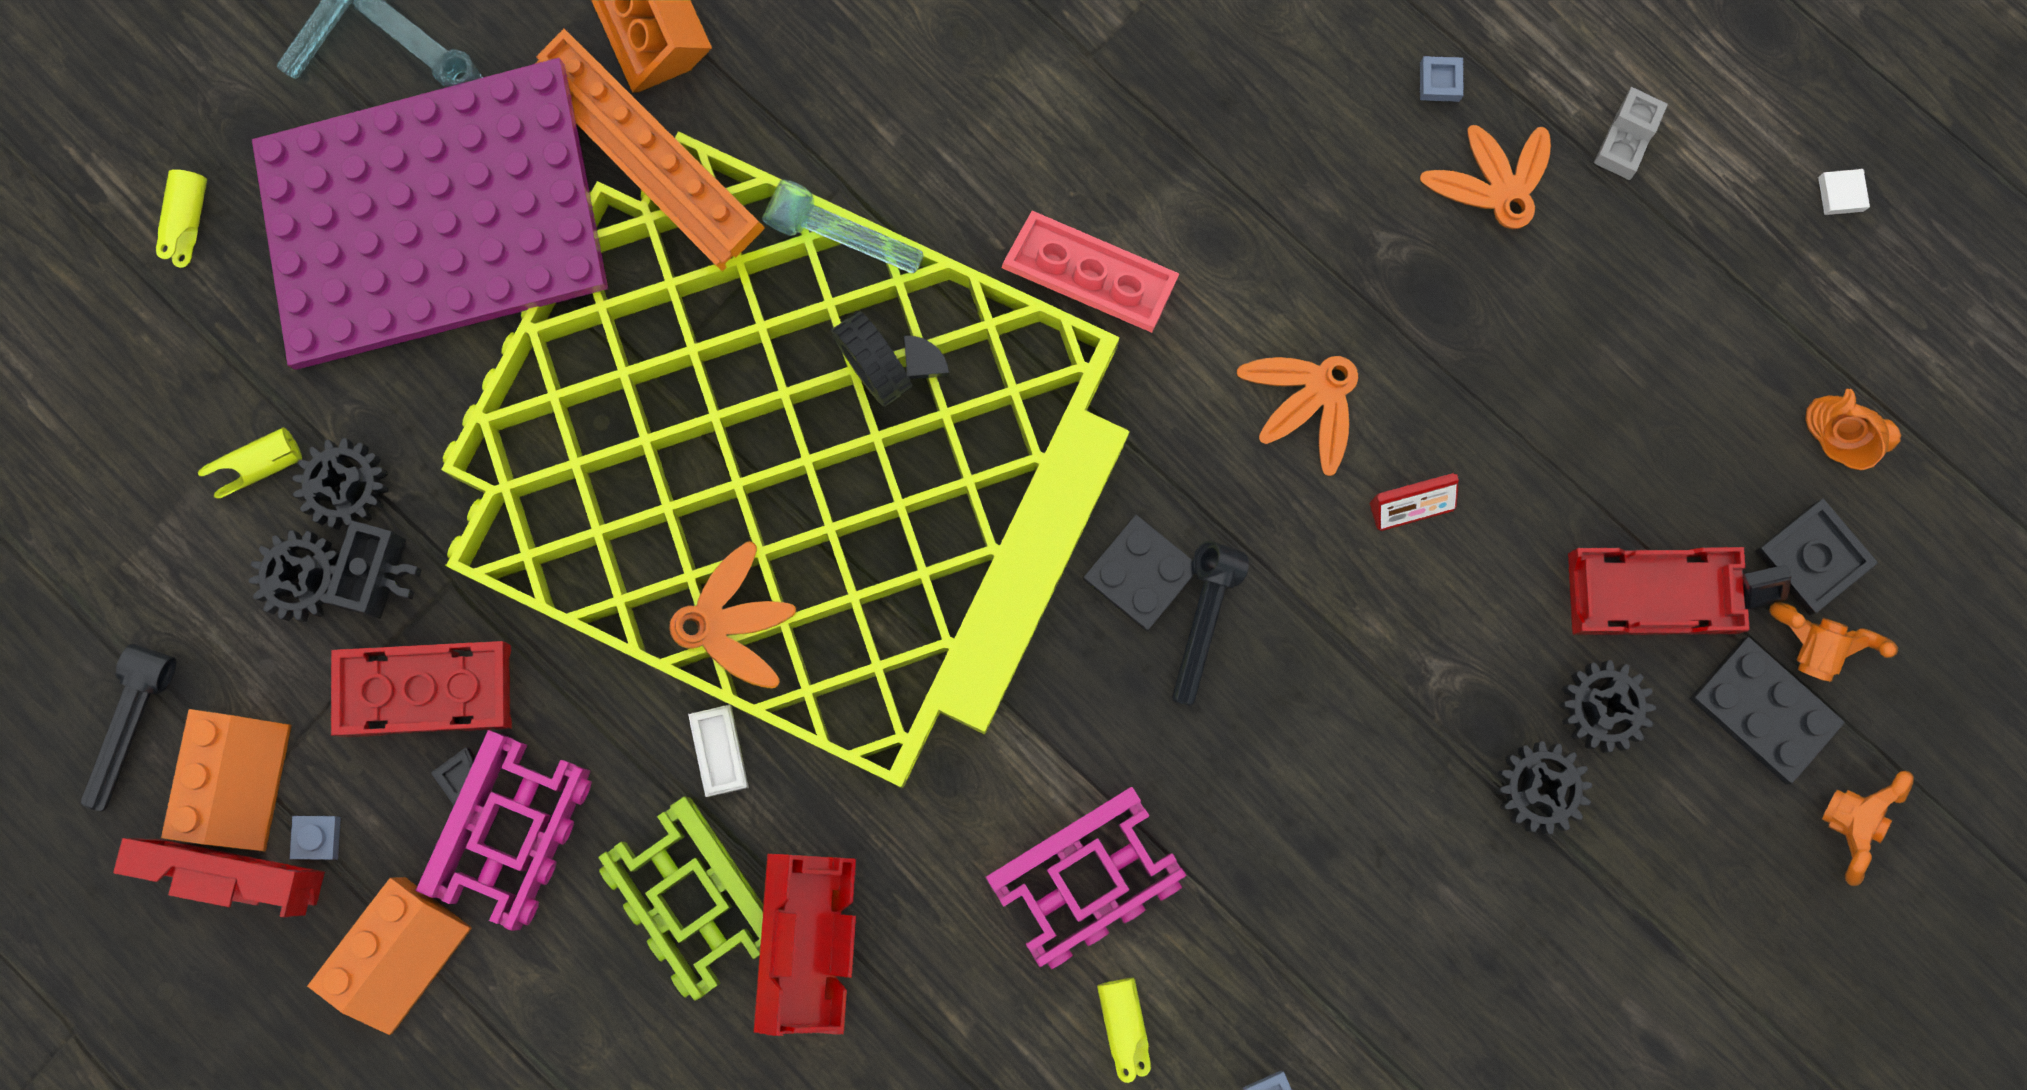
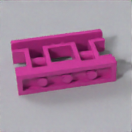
[416,730,592,931]
[986,787,1187,969]

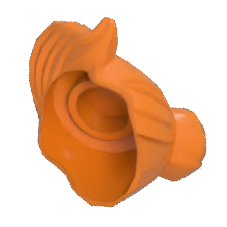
[1805,389,1901,470]

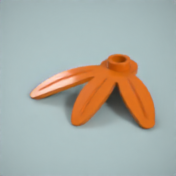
[1420,125,1551,229]
[1237,356,1358,476]
[669,541,796,689]

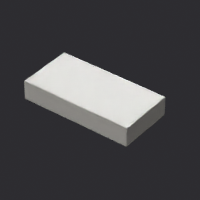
[688,705,749,797]

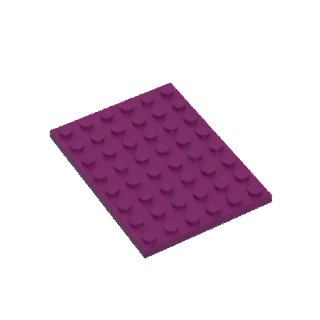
[252,58,608,370]

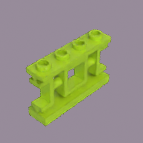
[599,796,764,1001]

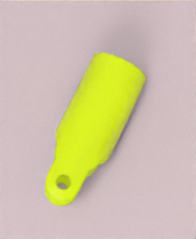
[156,170,207,268]
[198,427,302,499]
[1097,978,1151,1083]

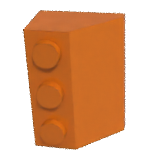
[591,0,712,92]
[161,709,292,851]
[307,877,472,1035]

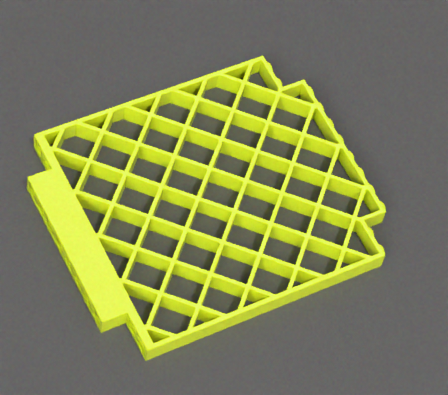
[441,132,1129,788]

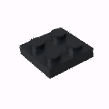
[1755,498,1878,615]
[1083,515,1195,632]

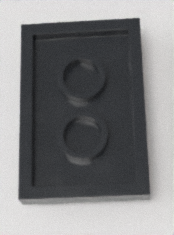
[1690,637,1845,784]

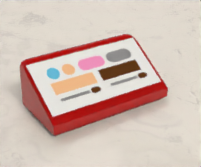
[1369,473,1459,531]

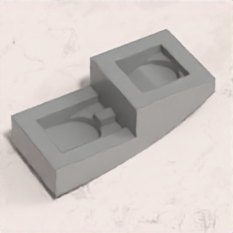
[1594,87,1668,180]

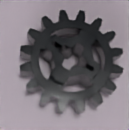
[292,438,389,530]
[249,530,340,622]
[1559,660,1656,753]
[1495,741,1592,834]

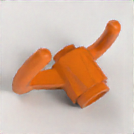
[1769,602,1898,682]
[1822,771,1914,886]

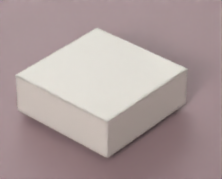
[1818,169,1870,215]

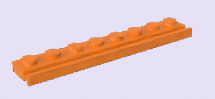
[535,29,765,271]

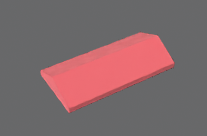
[1002,211,1179,333]

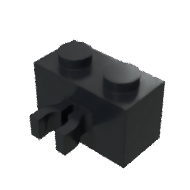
[324,520,422,619]

